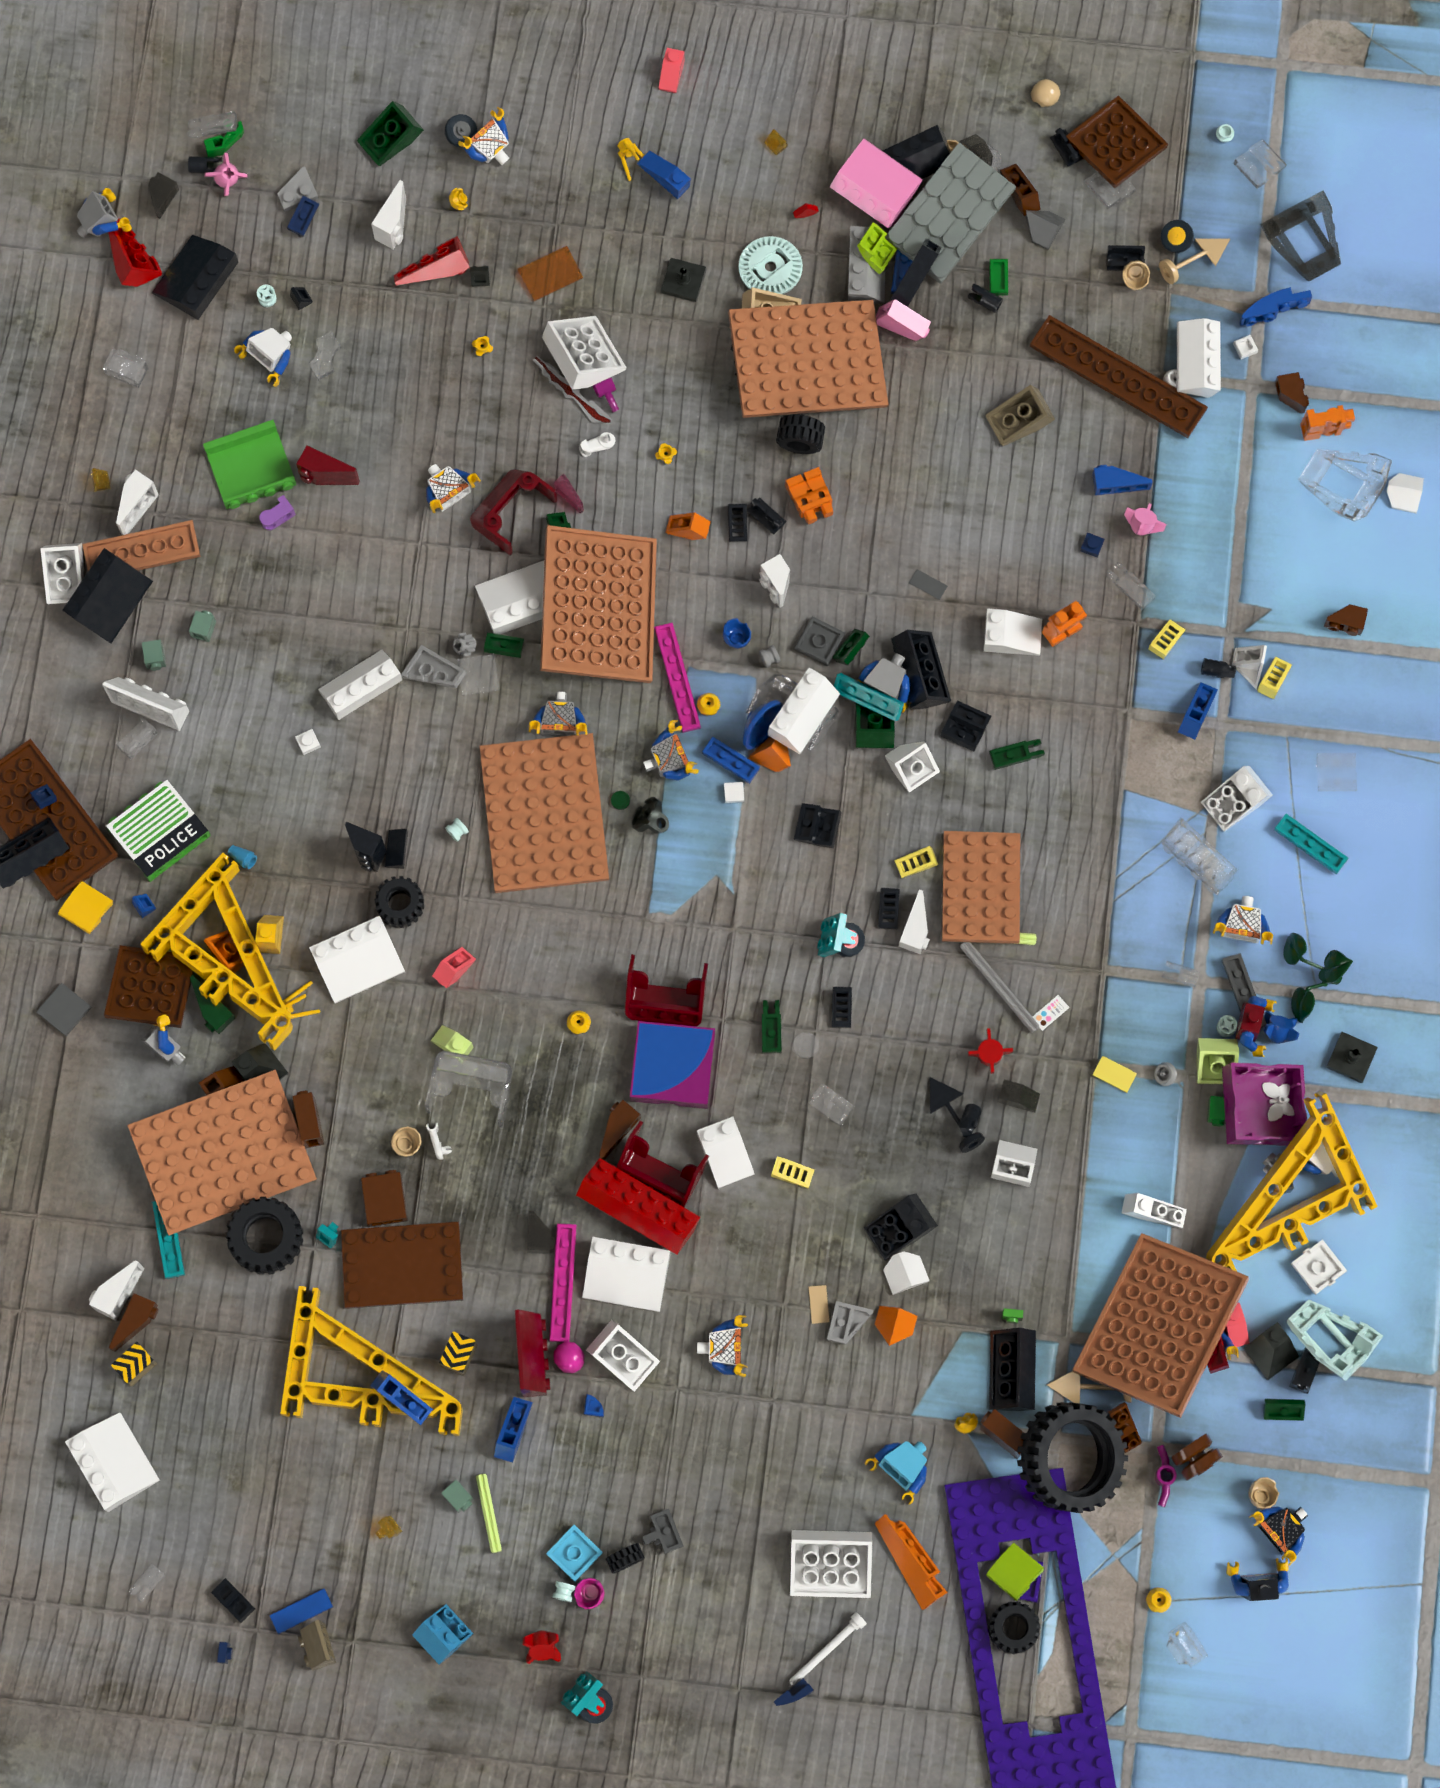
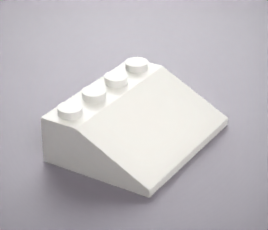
[542,316,627,390]
[475,560,545,634]
[103,677,189,731]
[309,916,405,1003]
[582,1237,671,1312]
[65,1413,160,1512]
[790,1530,872,1598]

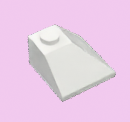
[885,741,940,792]

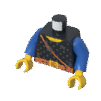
[1249,1506,1308,1566]
[1226,1558,1289,1601]

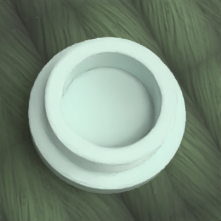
[1216,124,1234,142]

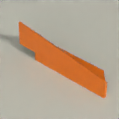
[875,1514,948,1610]

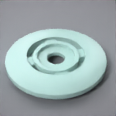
[738,236,803,295]

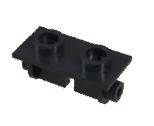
[1050,128,1084,167]
[747,497,787,535]

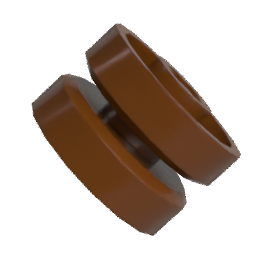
[1171,1433,1223,1481]

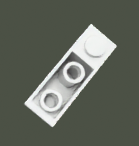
[1121,1193,1187,1228]

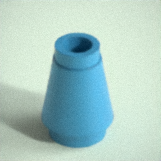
[227,845,257,869]

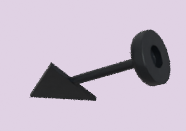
[930,1077,985,1153]

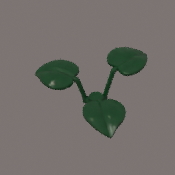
[1283,933,1353,1023]

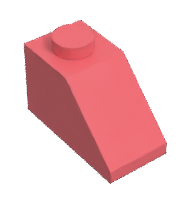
[659,48,685,93]
[432,947,476,988]
[1224,1303,1250,1347]

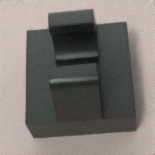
[470,266,490,287]

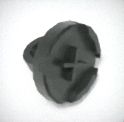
[632,797,669,833]

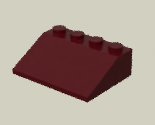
[515,1309,551,1397]

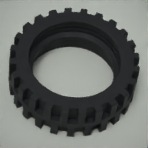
[1017,1402,1128,1513]

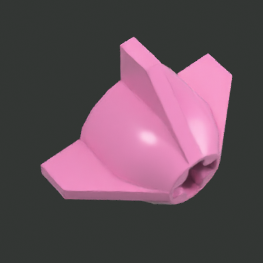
[204,153,247,196]
[1124,503,1167,536]

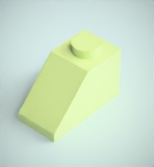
[431,1025,473,1063]

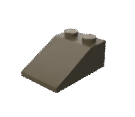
[985,385,1055,446]
[298,1620,336,1671]

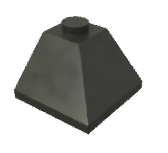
[232,1043,288,1081]
[1243,1322,1299,1381]

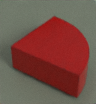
[793,203,819,218]

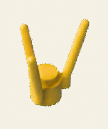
[617,138,645,181]
[282,981,320,1019]

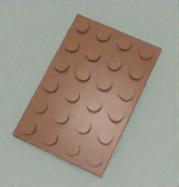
[942,831,1020,944]

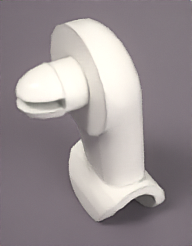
[579,432,616,457]
[426,1122,452,1160]

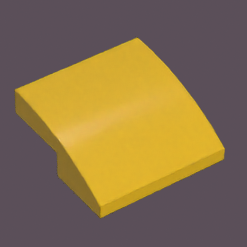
[58,881,113,934]

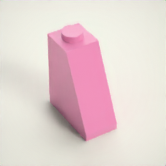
[876,299,931,341]

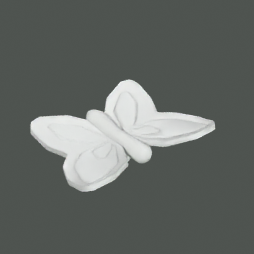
[1262,1082,1295,1121]

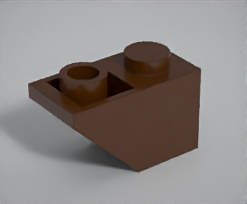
[1275,372,1309,414]
[1324,604,1368,636]
[199,1066,244,1095]

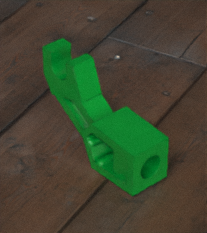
[204,121,244,157]

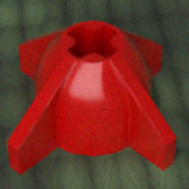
[968,1028,1013,1074]
[523,1630,561,1664]

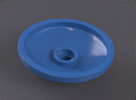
[743,700,783,750]

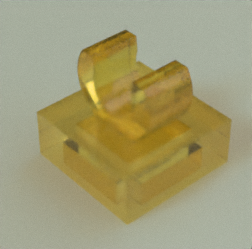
[376,1515,402,1539]

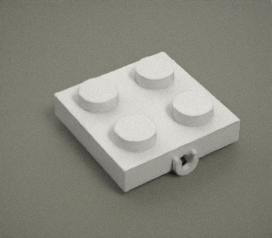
[1291,1239,1347,1295]

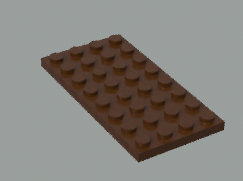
[0,738,119,901]

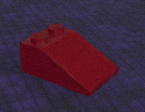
[296,445,360,485]

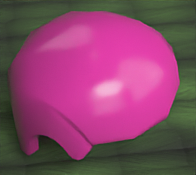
[553,1341,585,1373]
[574,1578,605,1609]

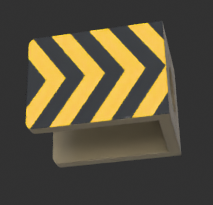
[439,1332,477,1376]
[111,1342,157,1387]

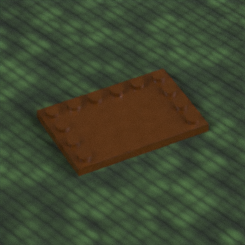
[341,1222,463,1309]

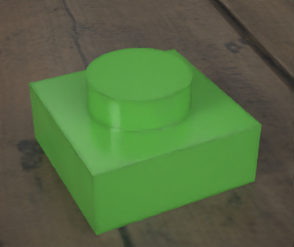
[1002,1308,1024,1324]

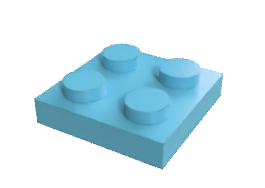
[546,1525,603,1582]

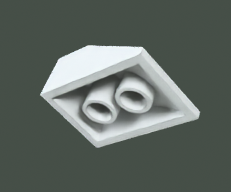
[371,180,406,250]
[116,470,159,535]
[41,543,84,604]
[983,609,1042,656]
[697,1117,755,1189]
[89,1260,145,1321]
[586,1320,660,1392]

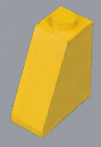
[255,915,284,954]

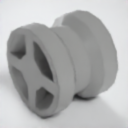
[759,645,781,668]

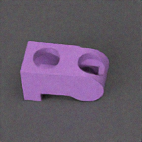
[260,495,296,530]

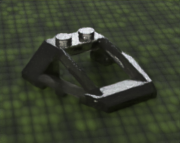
[1260,190,1341,282]

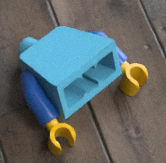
[865,1441,927,1505]

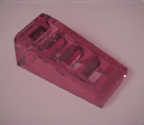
[554,474,584,513]

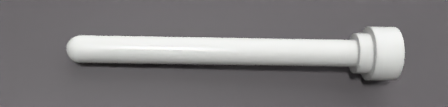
[789,1612,867,1686]

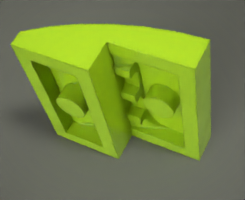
[857,222,897,275]
[986,1543,1044,1601]

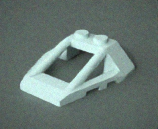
[1287,1300,1383,1381]

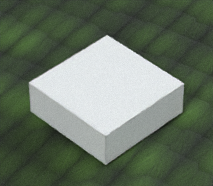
[1233,335,1258,359]
[724,782,744,803]

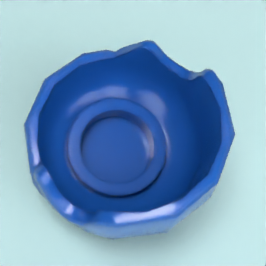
[722,618,751,649]

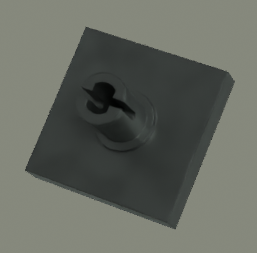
[661,258,706,302]
[1326,1032,1378,1083]

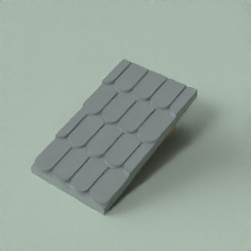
[885,142,1016,284]

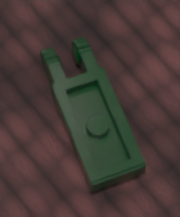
[989,739,1045,770]
[762,1000,782,1053]

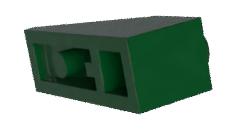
[190,975,235,1034]

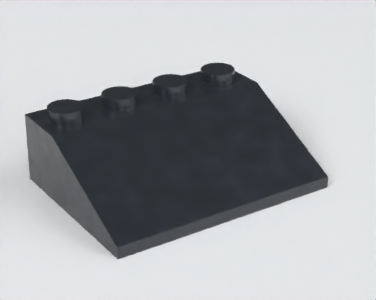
[152,235,238,320]
[62,548,153,643]

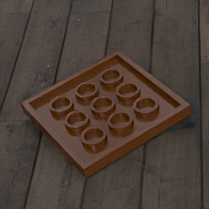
[1066,95,1168,188]
[104,945,196,1028]

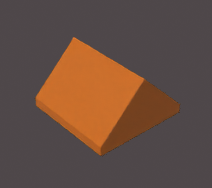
[204,930,250,973]

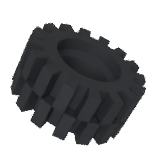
[606,1543,645,1574]

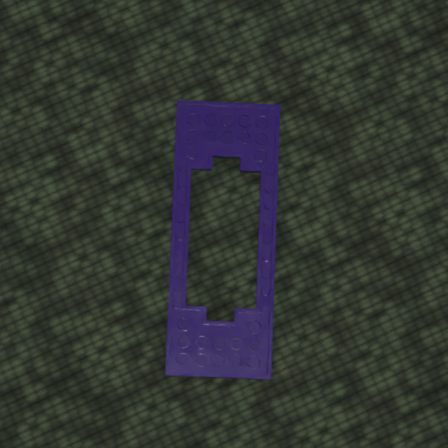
[944,1468,1116,1788]

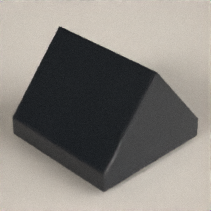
[290,287,313,310]

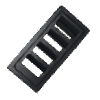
[728,504,747,542]
[878,888,900,930]
[832,987,852,1028]

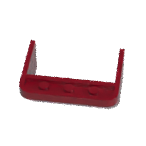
[470,469,557,556]
[625,954,708,1027]
[617,1121,709,1207]

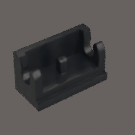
[1106,245,1145,271]
[1289,1347,1320,1394]

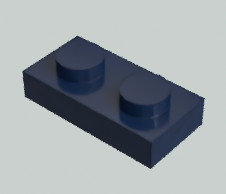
[287,196,319,237]

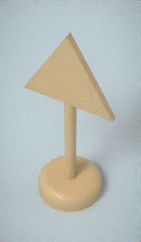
[1159,239,1230,284]
[1047,1371,1133,1403]

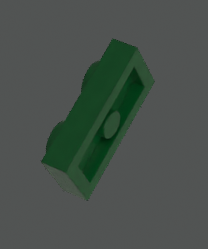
[832,629,870,665]
[484,632,524,658]
[1263,1399,1306,1421]

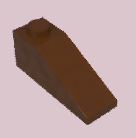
[1000,164,1041,216]
[599,1100,641,1160]
[109,1293,159,1352]

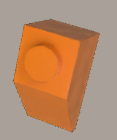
[665,512,711,540]

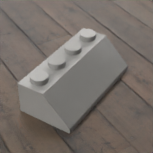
[848,226,886,304]

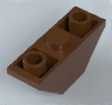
[1106,1402,1142,1453]

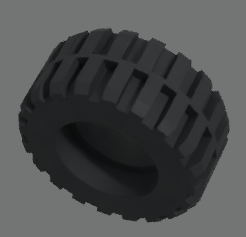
[226,1197,303,1275]

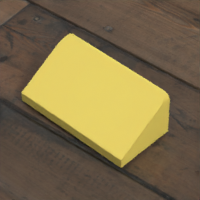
[1093,1056,1137,1093]

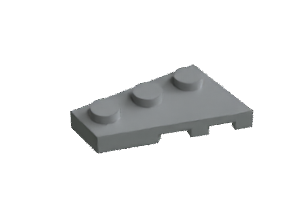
[401,645,467,688]

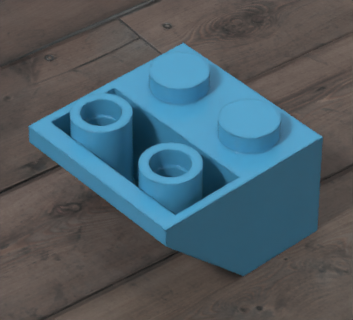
[412,1604,474,1665]

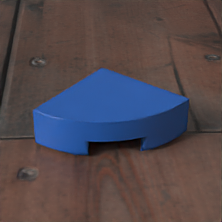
[584,1394,604,1417]

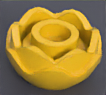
[449,188,468,211]
[697,693,721,715]
[567,1010,591,1034]
[954,1413,978,1434]
[1146,1587,1172,1613]

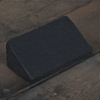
[385,829,408,869]

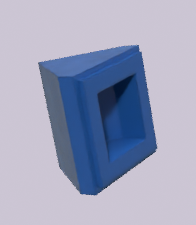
[132,894,156,918]

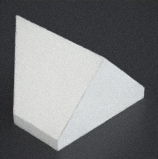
[1232,645,1267,690]

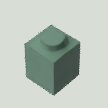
[189,610,216,642]
[142,639,166,671]
[441,1480,473,1513]

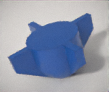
[1264,1011,1300,1044]

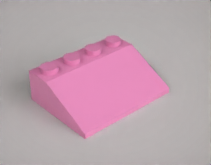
[830,139,923,228]

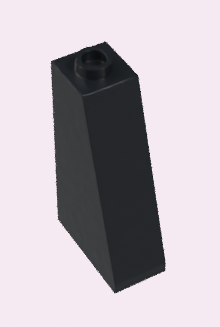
[890,238,942,307]

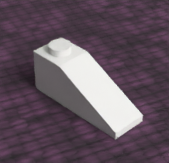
[899,889,930,954]

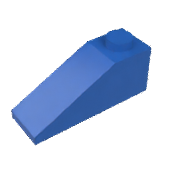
[637,150,691,199]
[1092,465,1153,496]
[1178,682,1218,740]
[370,1370,433,1425]
[494,1397,533,1463]

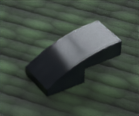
[211,1578,255,1623]

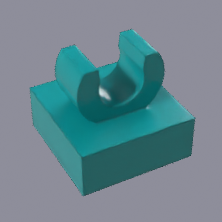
[316,1222,339,1249]

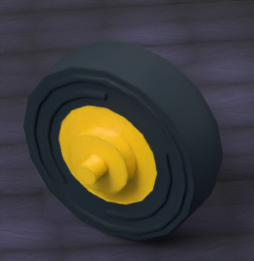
[1161,219,1194,253]

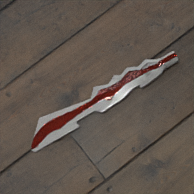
[533,356,612,423]

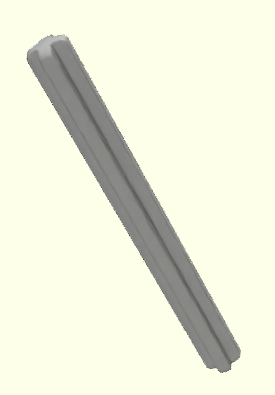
[960,942,1039,1033]

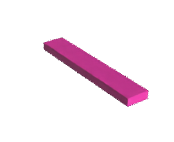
[654,623,701,733]
[550,1224,577,1342]

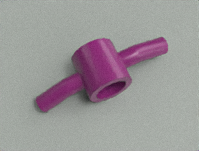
[593,377,619,413]
[1155,1445,1177,1508]

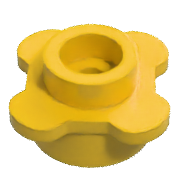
[472,336,493,356]
[655,443,677,464]

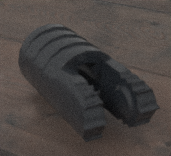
[188,156,222,173]
[968,284,1003,313]

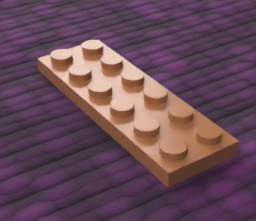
[82,520,201,571]

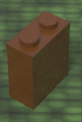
[292,1090,325,1149]
[361,1170,408,1227]
[980,1409,1024,1459]

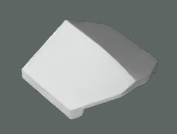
[1387,473,1424,513]
[883,1251,929,1295]

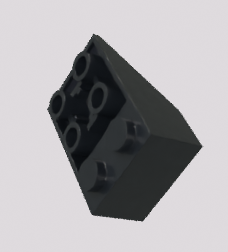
[864,1193,938,1260]

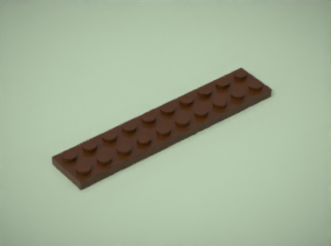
[1030,315,1208,439]

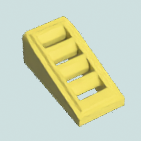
[1148,619,1185,660]
[1257,657,1292,699]
[894,846,939,878]
[771,1156,814,1189]

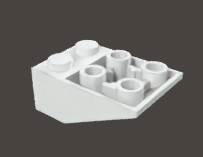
[1201,766,1273,832]

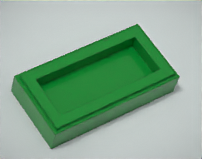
[989,259,1008,295]

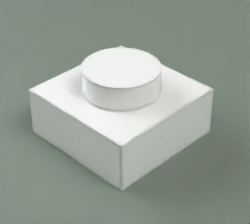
[295,729,321,755]

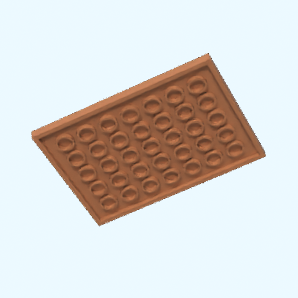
[728,300,888,418]
[540,525,657,683]
[480,733,609,893]
[128,1070,317,1235]
[1072,1233,1249,1418]

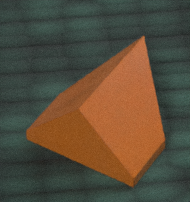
[747,737,791,772]
[874,1306,918,1346]

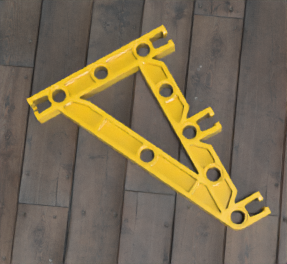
[141,853,293,1051]
[1206,1091,1378,1271]
[280,1286,463,1436]

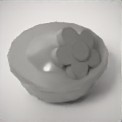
[1154,1062,1177,1086]

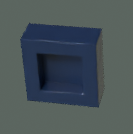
[1080,532,1105,558]
[30,784,57,810]
[217,1642,233,1664]

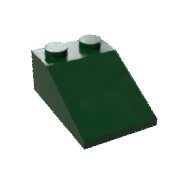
[357,101,424,166]
[856,703,895,748]

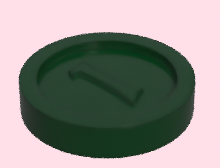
[611,791,630,810]

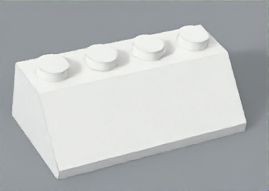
[1177,318,1221,398]
[318,650,402,720]
[768,668,840,754]

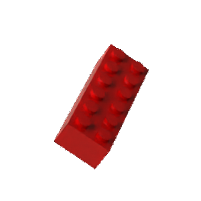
[576,1158,701,1255]

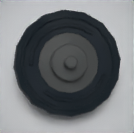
[445,114,477,148]

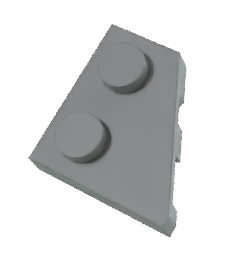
[277,166,318,212]
[827,1301,873,1345]

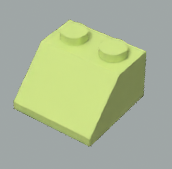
[1197,1038,1239,1084]

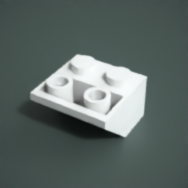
[759,554,790,608]
[991,1140,1037,1187]

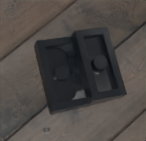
[940,700,991,752]
[794,803,842,848]

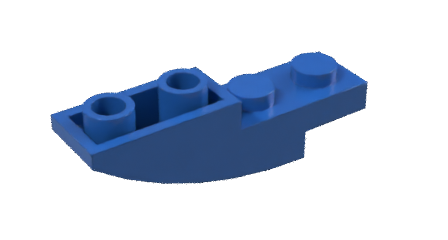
[1240,287,1312,326]

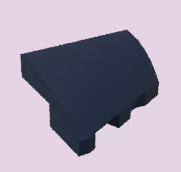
[774,1678,814,1706]

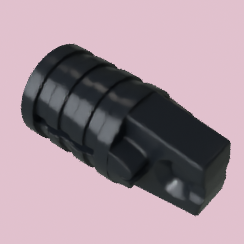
[1201,658,1236,678]
[959,1104,982,1137]

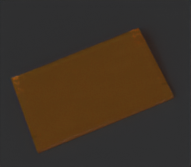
[517,246,583,301]

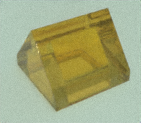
[764,129,788,155]
[92,468,110,492]

